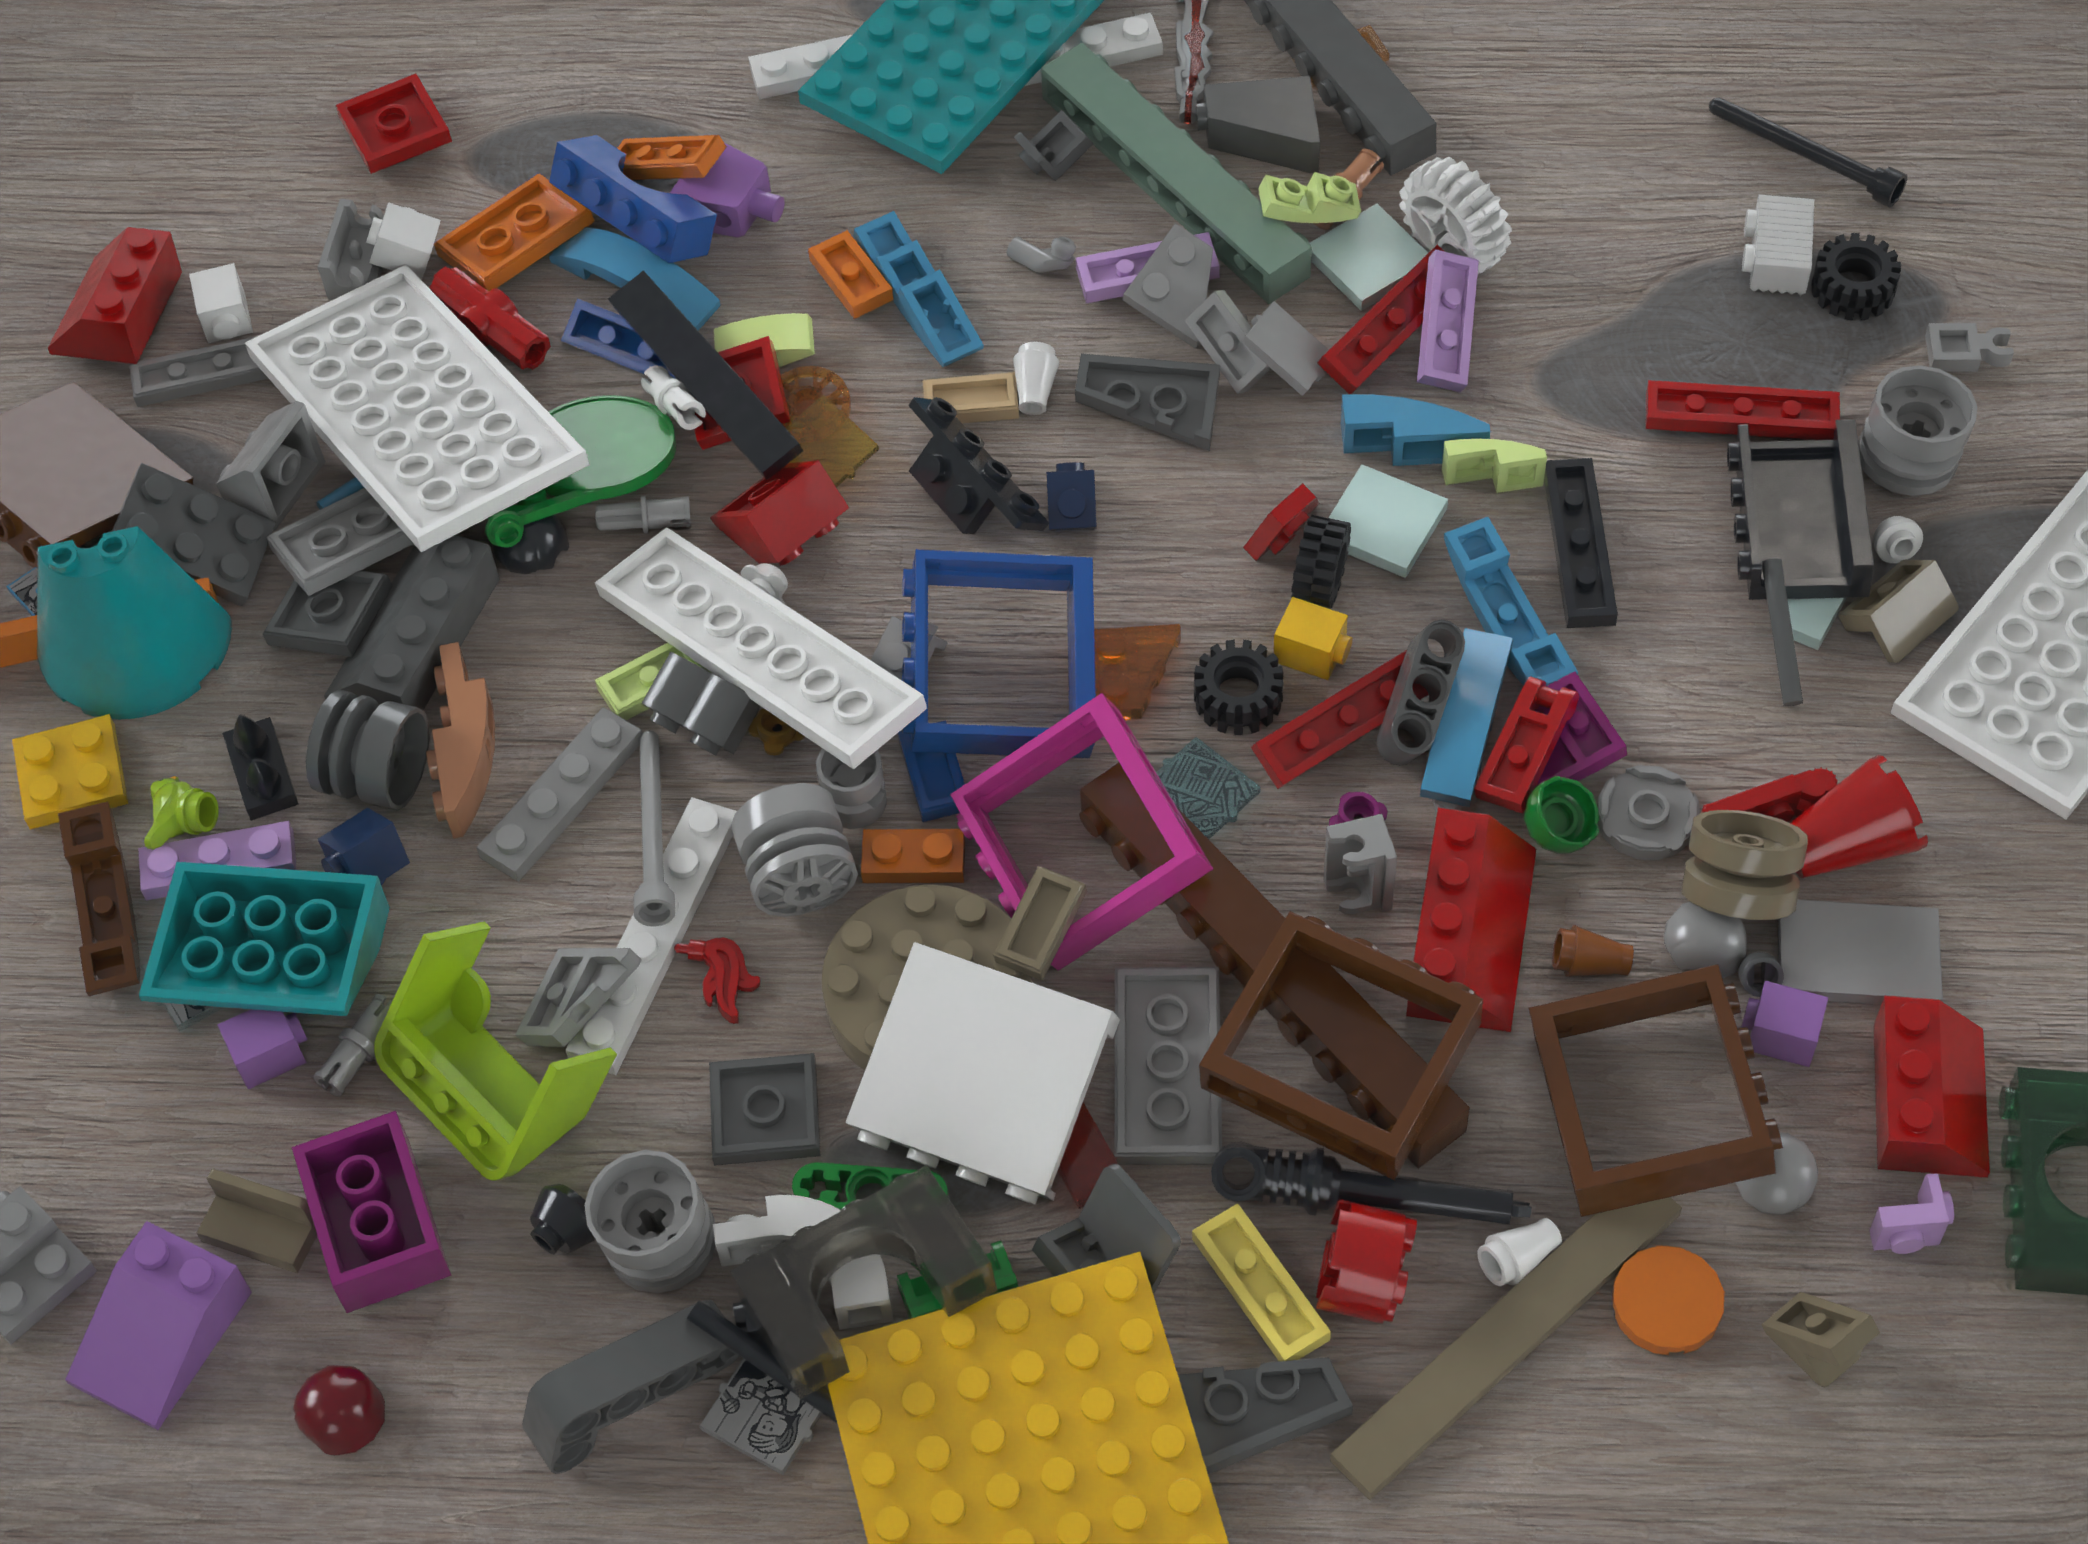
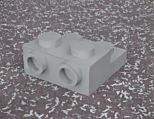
[0,1186,97,1345]

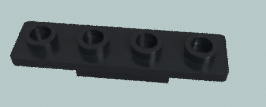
[909,397,1049,534]

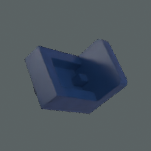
[1046,462,1097,531]

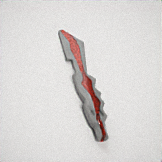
[1174,0,1214,124]

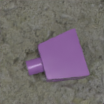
[670,143,785,238]

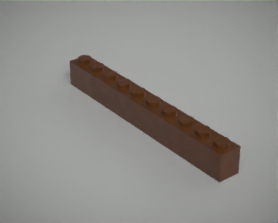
[1079,762,1470,1169]

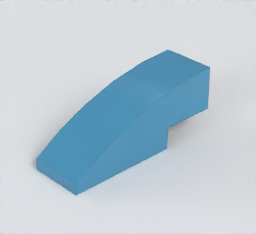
[1340,394,1491,466]

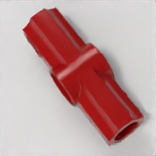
[429,266,551,370]

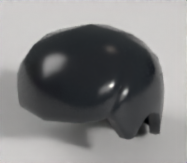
[493,515,569,574]

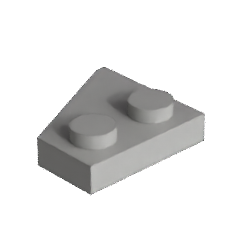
[1123,223,1213,349]
[515,948,642,1047]

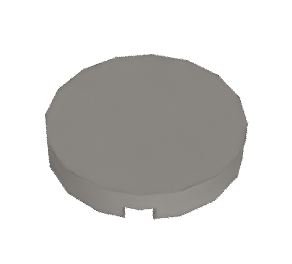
[1597,765,1700,860]

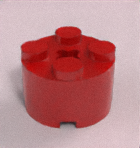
[1316,1199,1417,1324]

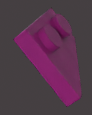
[1534,671,1627,786]

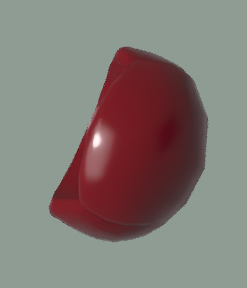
[293,1365,385,1456]

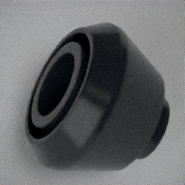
[530,1184,595,1255]

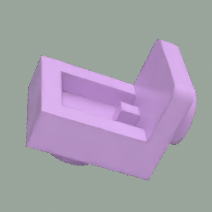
[1869,1173,1954,1254]

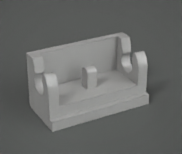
[318,199,384,300]
[1323,814,1397,914]

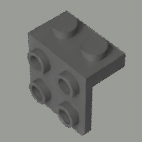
[1032,1164,1181,1295]

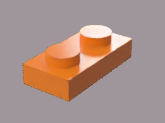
[808,230,894,319]
[861,829,965,883]

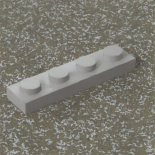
[476,707,642,882]

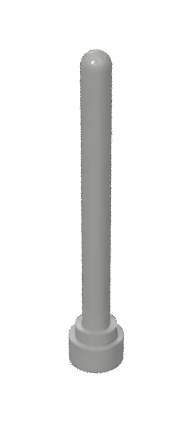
[633,730,675,927]

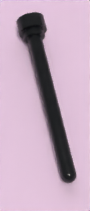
[1709,97,1908,208]

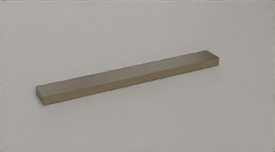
[1330,1197,1682,1500]

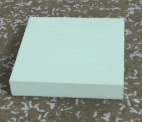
[1310,204,1428,311]
[1329,464,1448,578]

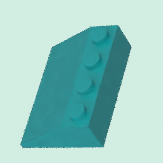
[139,862,390,1016]

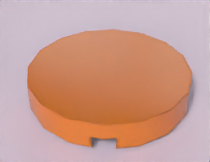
[1612,1245,1724,1355]

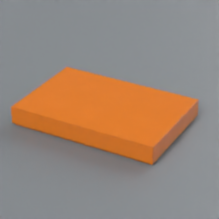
[434,173,595,291]

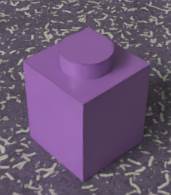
[1741,981,1828,1067]
[217,1009,308,1090]

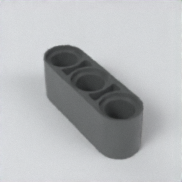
[1377,620,1465,766]

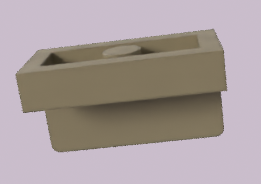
[1838,560,1959,663]
[196,1169,317,1274]

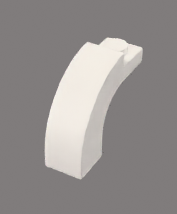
[713,1195,894,1330]

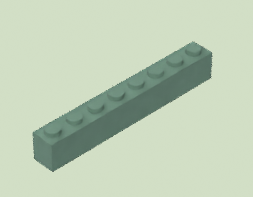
[1041,43,1312,304]

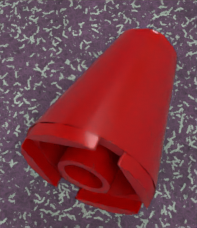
[1790,755,1928,878]

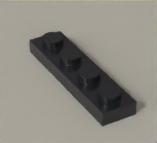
[1544,458,1618,628]

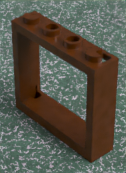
[1199,911,1483,1180]
[1529,964,1783,1217]

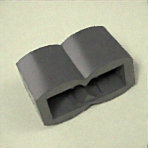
[641,651,761,756]

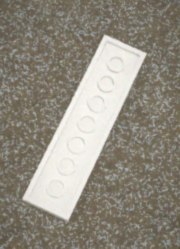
[595,527,927,769]

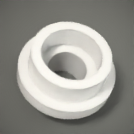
[1874,516,1923,563]

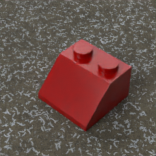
[710,460,849,566]

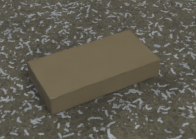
[993,866,1087,981]

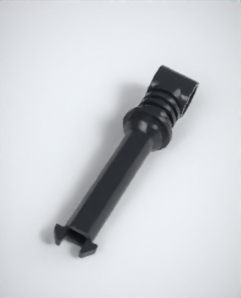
[1211,1142,1532,1225]

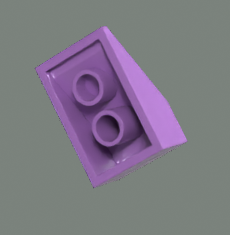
[65,1221,252,1430]

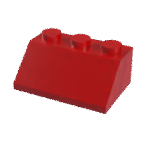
[48,227,182,364]
[1874,995,1990,1178]

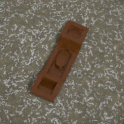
[58,801,140,996]

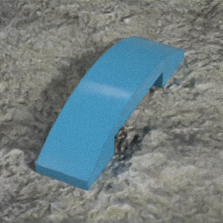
[549,227,721,330]
[1444,517,1578,686]

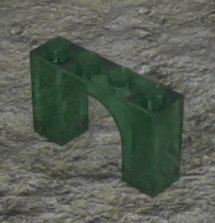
[1999,1067,2088,1295]

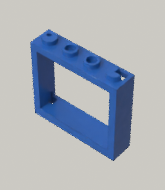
[902,549,1096,758]

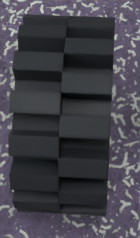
[1811,233,1901,321]
[1291,515,1351,609]
[1194,639,1284,735]

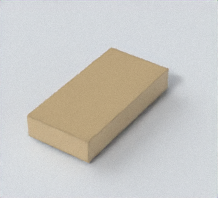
[923,372,1019,423]

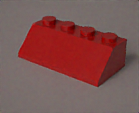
[1406,807,1537,1032]

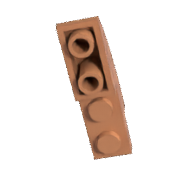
[426,642,495,839]

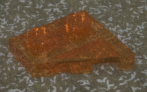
[1094,624,1181,720]

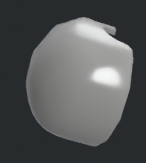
[1664,901,1747,978]
[1736,1133,1818,1215]

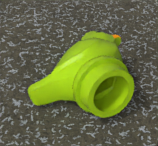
[144,776,219,850]

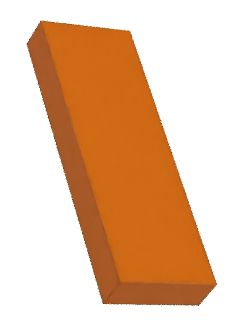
[617,135,727,180]

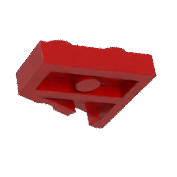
[1243,483,1320,561]

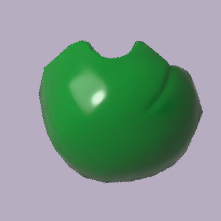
[1524,776,1599,854]

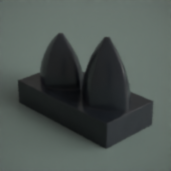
[222,714,299,821]

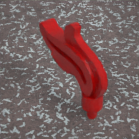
[674,937,760,1024]

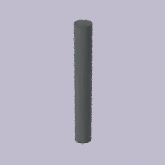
[1762,558,1803,706]

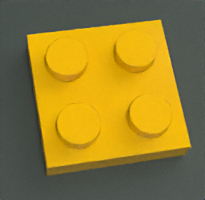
[12,714,129,830]

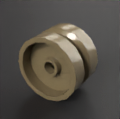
[1682,810,1808,920]

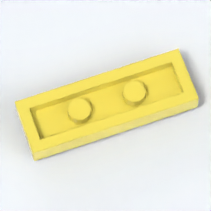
[1192,1203,1331,1361]

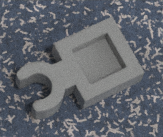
[1925,323,2014,372]

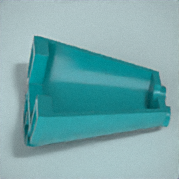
[37,526,232,720]

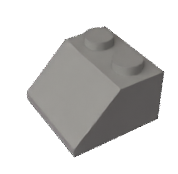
[216,401,325,530]

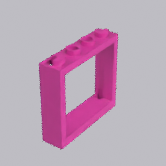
[950,693,1213,971]

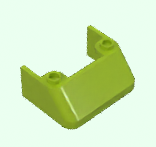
[374,921,617,1181]

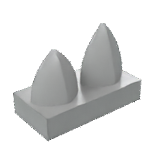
[1185,290,1271,394]

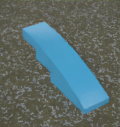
[853,211,984,367]
[1420,628,1513,807]

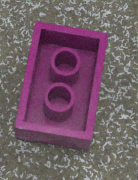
[291,1110,452,1313]

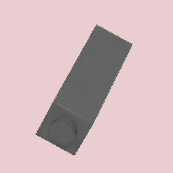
[1196,76,1320,173]

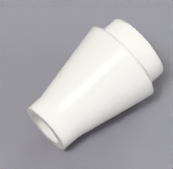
[1013,342,1059,415]
[1477,1218,1562,1286]

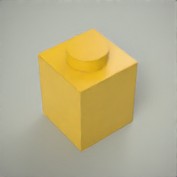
[1274,597,1353,680]

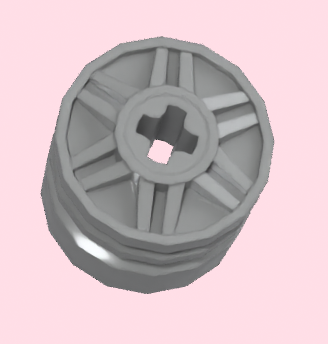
[1858,365,1977,496]
[731,783,858,917]
[585,1150,716,1293]

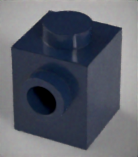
[318,807,410,885]

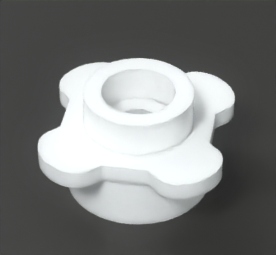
[741,563,788,604]

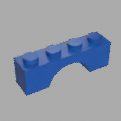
[549,135,717,263]

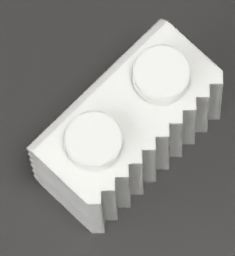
[1742,194,1815,296]

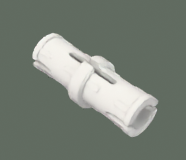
[641,366,706,430]

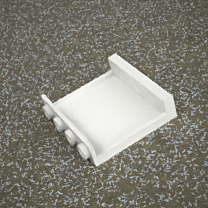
[845,942,1120,1205]

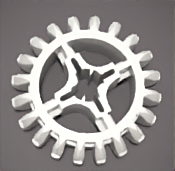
[1399,157,1512,273]

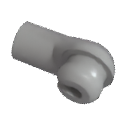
[1006,236,1076,273]

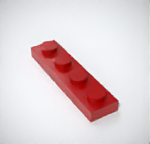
[1317,244,1445,394]
[1645,380,1840,440]
[1251,650,1429,789]

